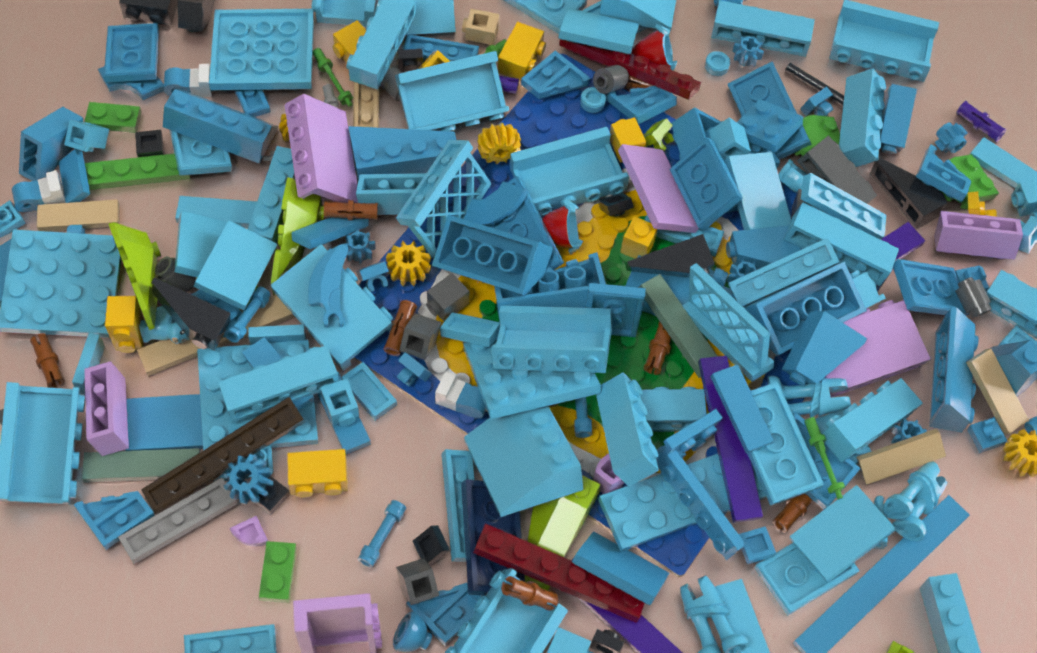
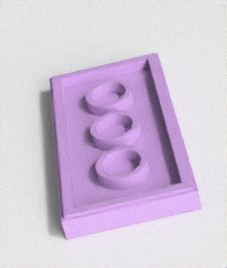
[618,144,699,233]

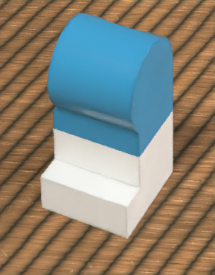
[164,64,212,97]
[12,170,66,212]
[435,371,486,418]

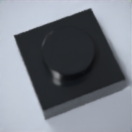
[396,49,423,72]
[135,130,164,157]
[598,193,634,217]
[256,476,290,515]
[412,525,450,566]
[590,629,624,653]

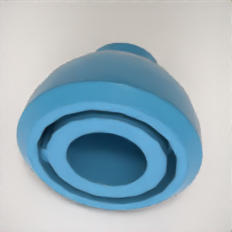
[393,611,432,653]

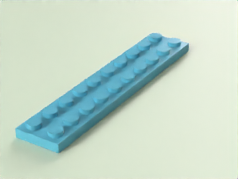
[598,409,871,552]

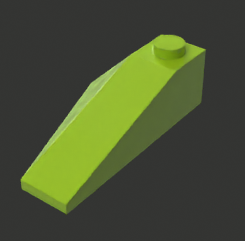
[271,177,325,295]
[108,222,161,330]
[525,475,600,591]

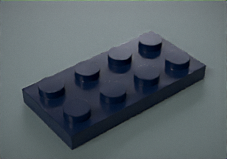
[461,479,525,596]

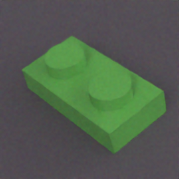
[84,102,142,133]
[259,541,297,603]

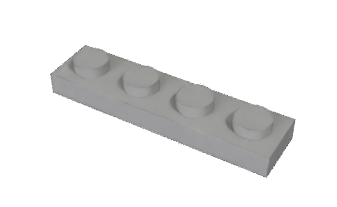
[118,478,237,564]

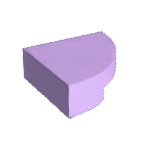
[230,516,268,547]

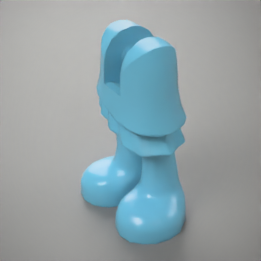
[768,376,851,418]
[883,461,948,541]
[680,575,749,653]

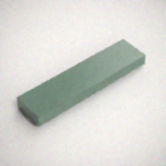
[638,274,718,378]
[82,448,200,483]

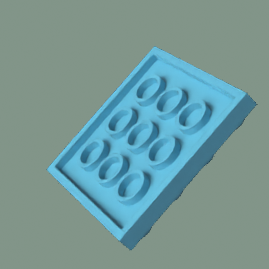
[209,9,314,90]
[0,229,121,338]
[463,337,601,419]
[197,340,318,450]

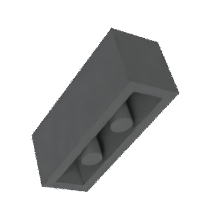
[797,135,877,204]

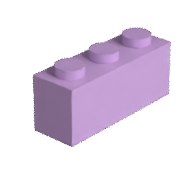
[934,211,1023,260]
[84,361,129,456]

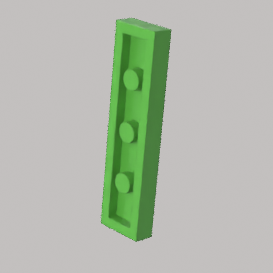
[85,154,190,190]

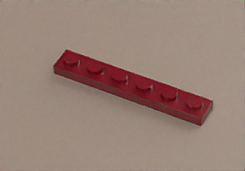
[559,39,701,100]
[473,524,645,623]

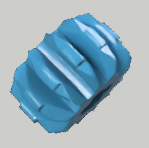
[223,454,274,504]

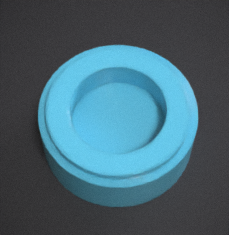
[705,51,730,76]
[580,87,606,113]

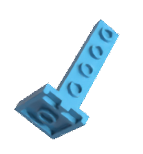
[656,409,744,561]

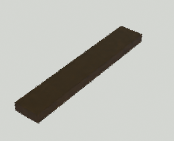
[141,397,305,515]

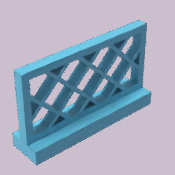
[396,140,492,259]
[682,263,774,382]

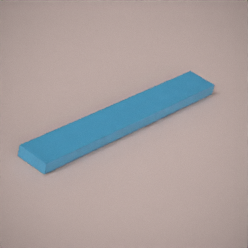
[792,495,970,653]

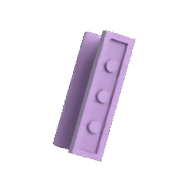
[285,93,358,203]
[824,300,930,398]
[293,593,382,653]

